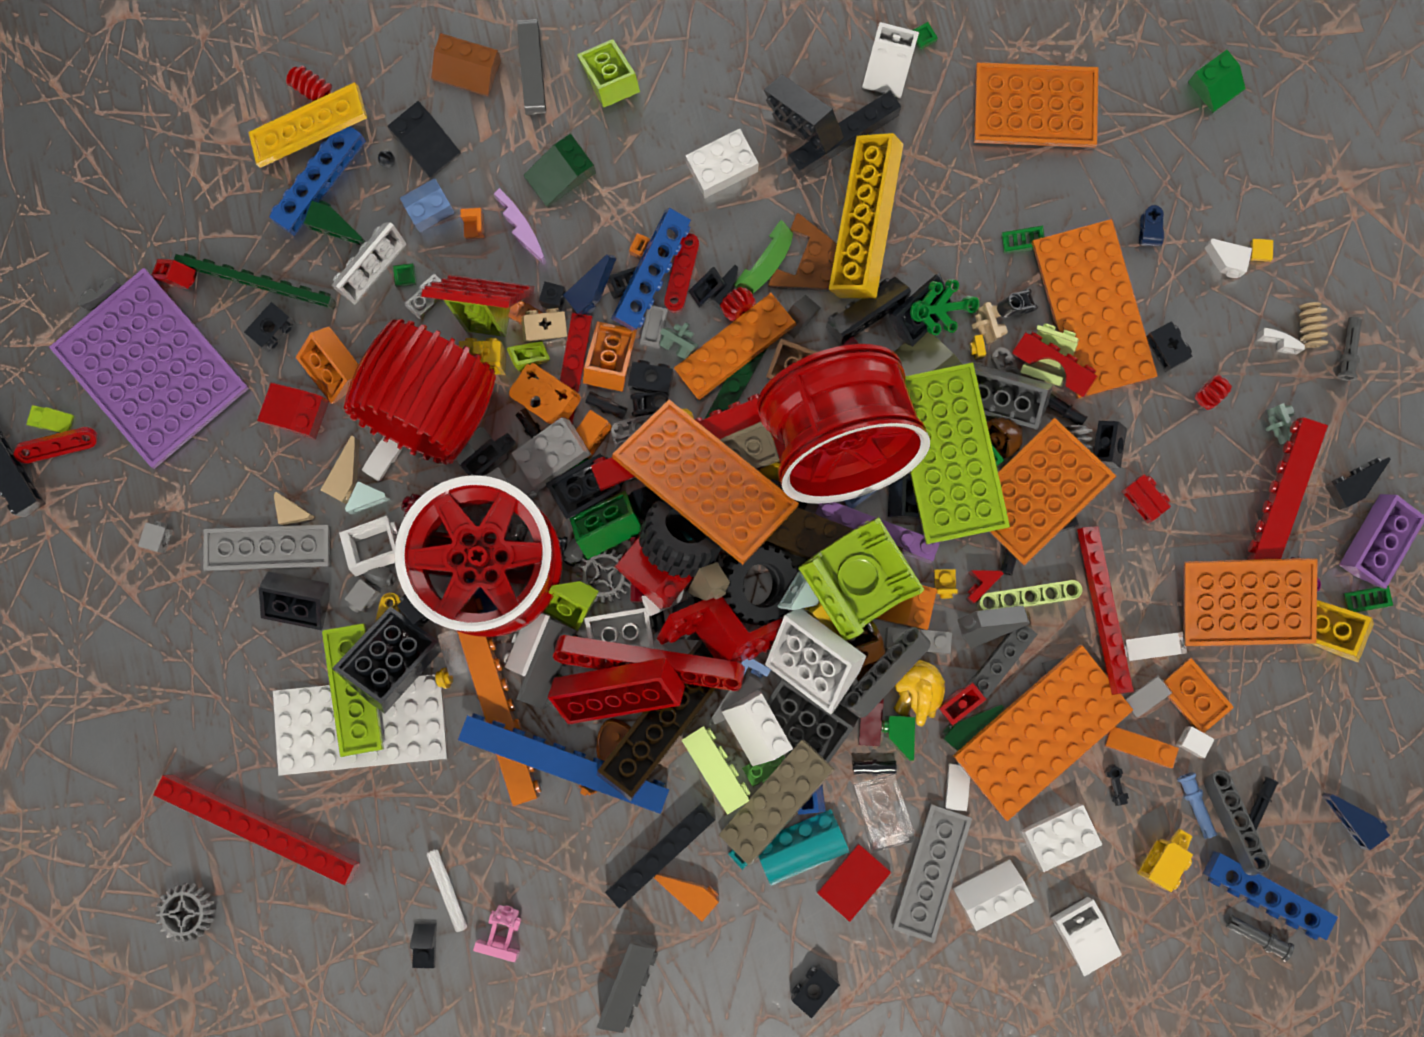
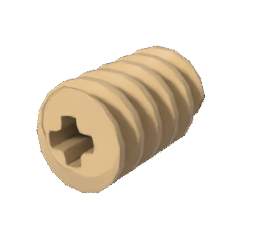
[1299,302,1328,348]

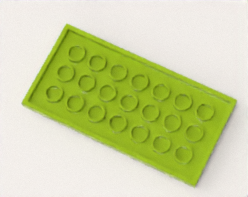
[905,362,1010,545]

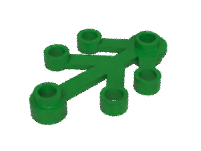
[910,279,980,336]

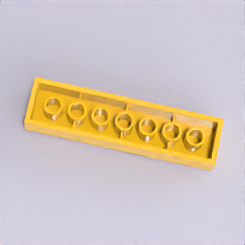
[829,133,904,298]

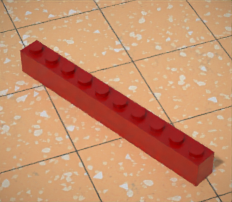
[591,393,761,491]
[153,774,360,886]

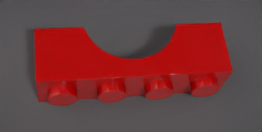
[1012,331,1098,398]

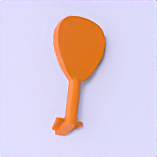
[579,718,631,796]

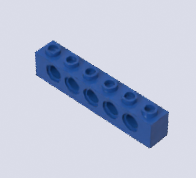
[269,126,366,236]
[611,208,691,330]
[1202,851,1338,941]

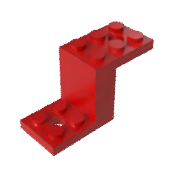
[657,597,783,663]

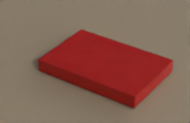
[817,843,892,922]

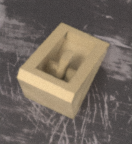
[273,492,315,526]

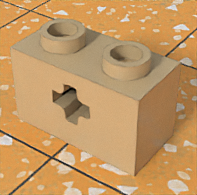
[521,308,567,342]

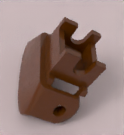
[846,620,886,682]

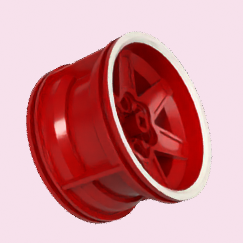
[757,344,930,503]
[395,476,563,637]

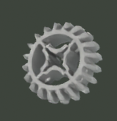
[576,549,631,604]
[154,883,216,943]

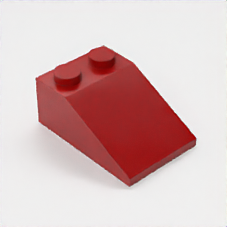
[257,383,329,440]
[614,535,693,609]

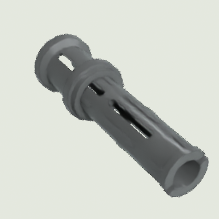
[1338,317,1362,381]
[1226,915,1294,962]

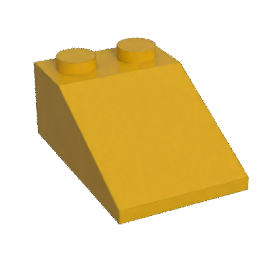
[1312,600,1374,663]

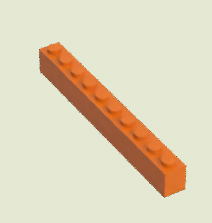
[457,595,542,806]

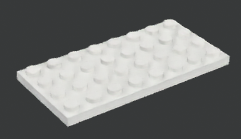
[273,674,448,776]

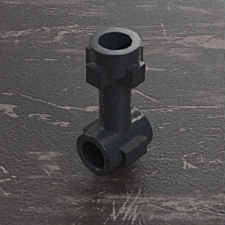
[1105,764,1129,806]

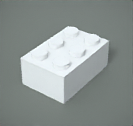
[685,129,759,199]
[1020,803,1102,872]

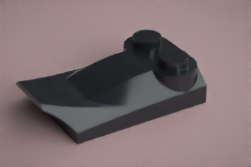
[889,273,952,347]
[546,453,623,520]

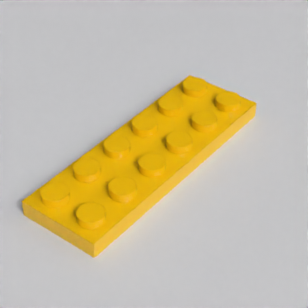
[248,82,367,168]

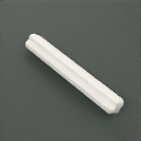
[427,849,467,932]

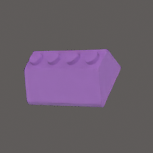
[1339,494,1424,589]

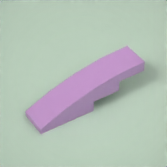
[494,188,546,265]

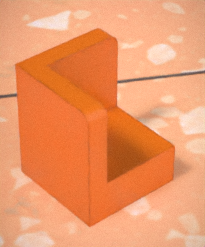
[460,208,485,239]

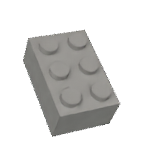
[512,417,591,489]

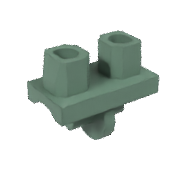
[659,322,698,359]
[1265,403,1295,445]

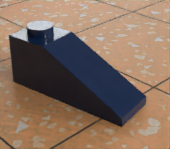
[563,254,617,315]
[1321,793,1390,851]

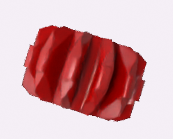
[720,287,756,321]
[1195,375,1232,410]

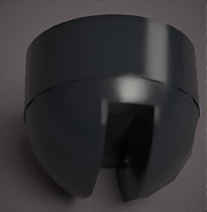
[378,150,395,168]

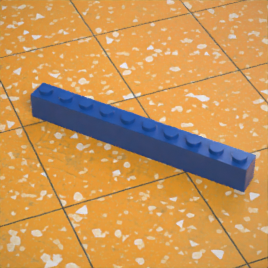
[458,713,669,814]

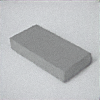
[640,305,668,349]
[1125,675,1172,718]

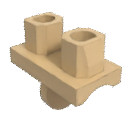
[971,302,1008,344]

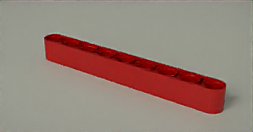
[553,635,745,691]

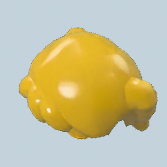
[893,660,945,727]

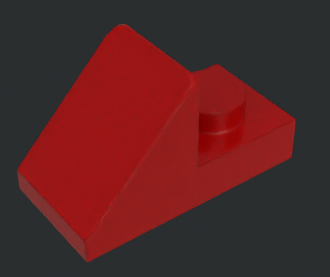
[966,570,1004,605]

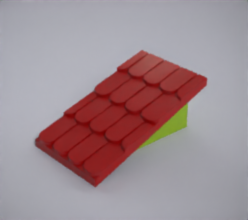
[421,275,535,337]

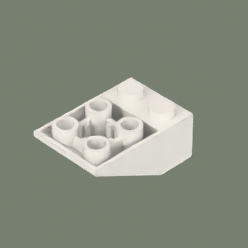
[862,22,919,98]
[1051,897,1121,976]

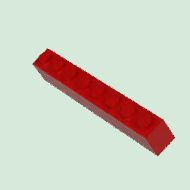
[1247,417,1328,560]

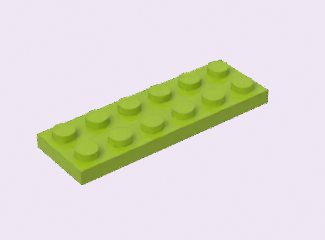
[322,623,384,757]

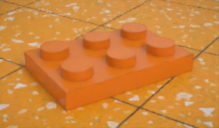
[1163,658,1234,733]

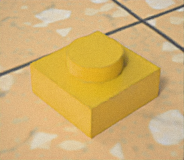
[969,334,986,360]

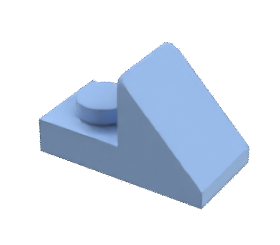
[741,659,771,678]

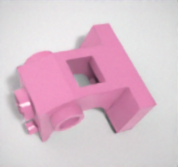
[473,905,521,962]

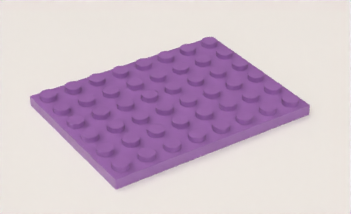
[49,268,249,469]

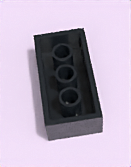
[764,74,844,153]

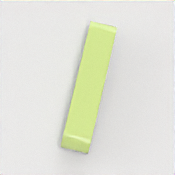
[977,580,1082,611]

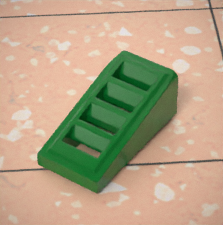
[1002,225,1045,253]
[1344,585,1393,612]

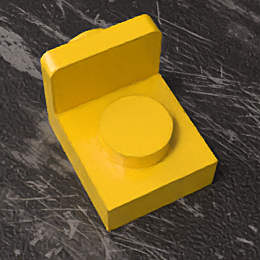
[933,569,958,599]

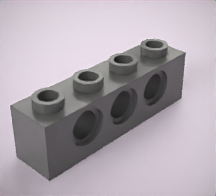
[967,625,1038,699]

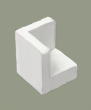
[1176,726,1214,758]

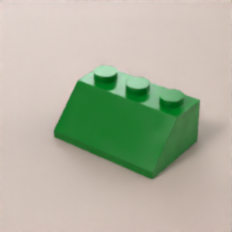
[569,490,642,560]

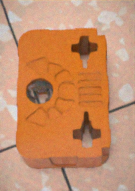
[509,363,581,425]

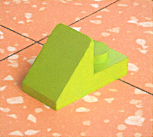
[507,341,550,372]
[26,405,74,433]

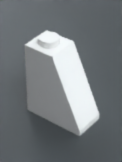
[1124,632,1188,661]

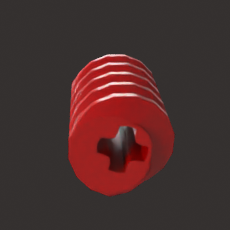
[286,65,332,102]

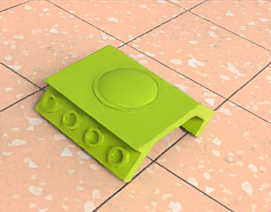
[799,517,924,641]

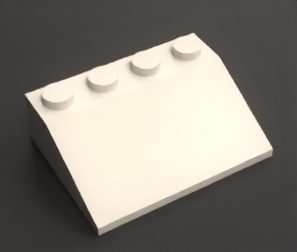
[331,222,407,305]
[765,609,866,714]

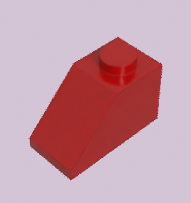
[151,259,196,289]
[939,682,987,725]

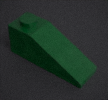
[304,201,365,246]
[941,705,1004,752]

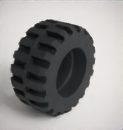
[639,498,721,578]
[721,545,798,626]

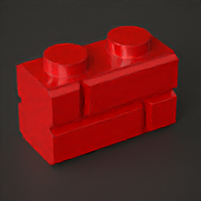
[1121,474,1171,524]

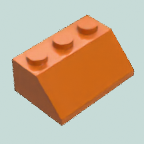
[296,327,359,404]

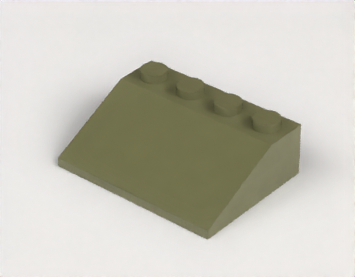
[894,332,963,376]

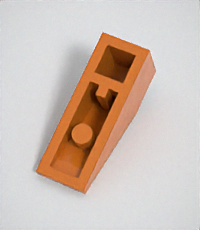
[1105,727,1179,769]
[654,873,719,922]

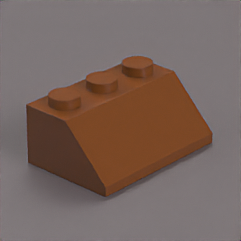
[431,33,501,97]

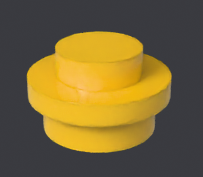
[435,668,453,689]

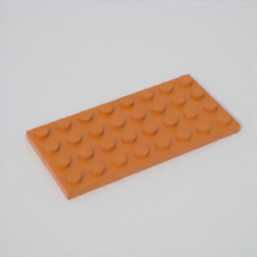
[1031,219,1158,399]
[612,400,799,565]
[953,645,1133,821]

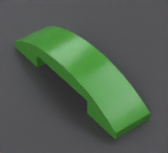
[734,220,793,294]

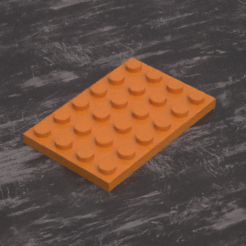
[974,62,1098,148]
[990,418,1116,566]
[1184,558,1318,646]

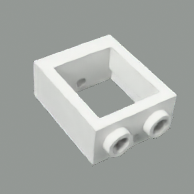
[339,516,399,576]

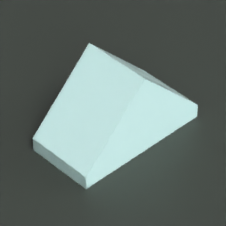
[345,482,390,514]

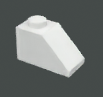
[1204,239,1252,278]

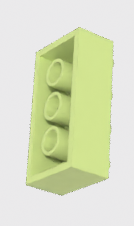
[682,726,751,815]

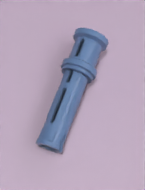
[1177,772,1217,839]

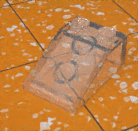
[854,774,914,853]

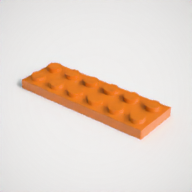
[674,293,797,400]

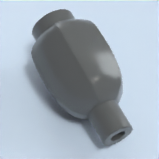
[563,537,585,567]
[360,567,396,587]

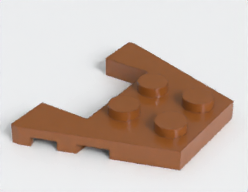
[768,213,837,291]

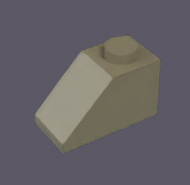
[688,562,730,600]

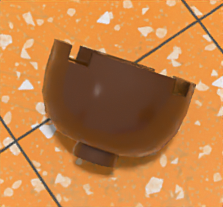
[987,417,1023,459]

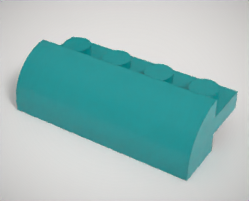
[758,809,849,886]

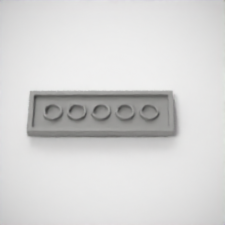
[203,525,330,571]
[892,804,972,943]

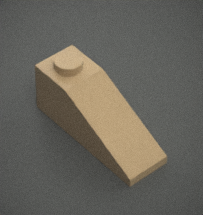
[321,436,360,504]

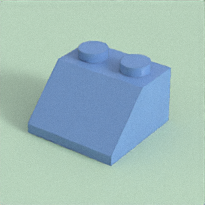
[400,178,455,232]

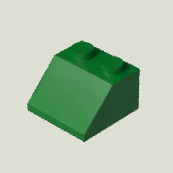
[1188,50,1246,113]
[881,716,915,761]

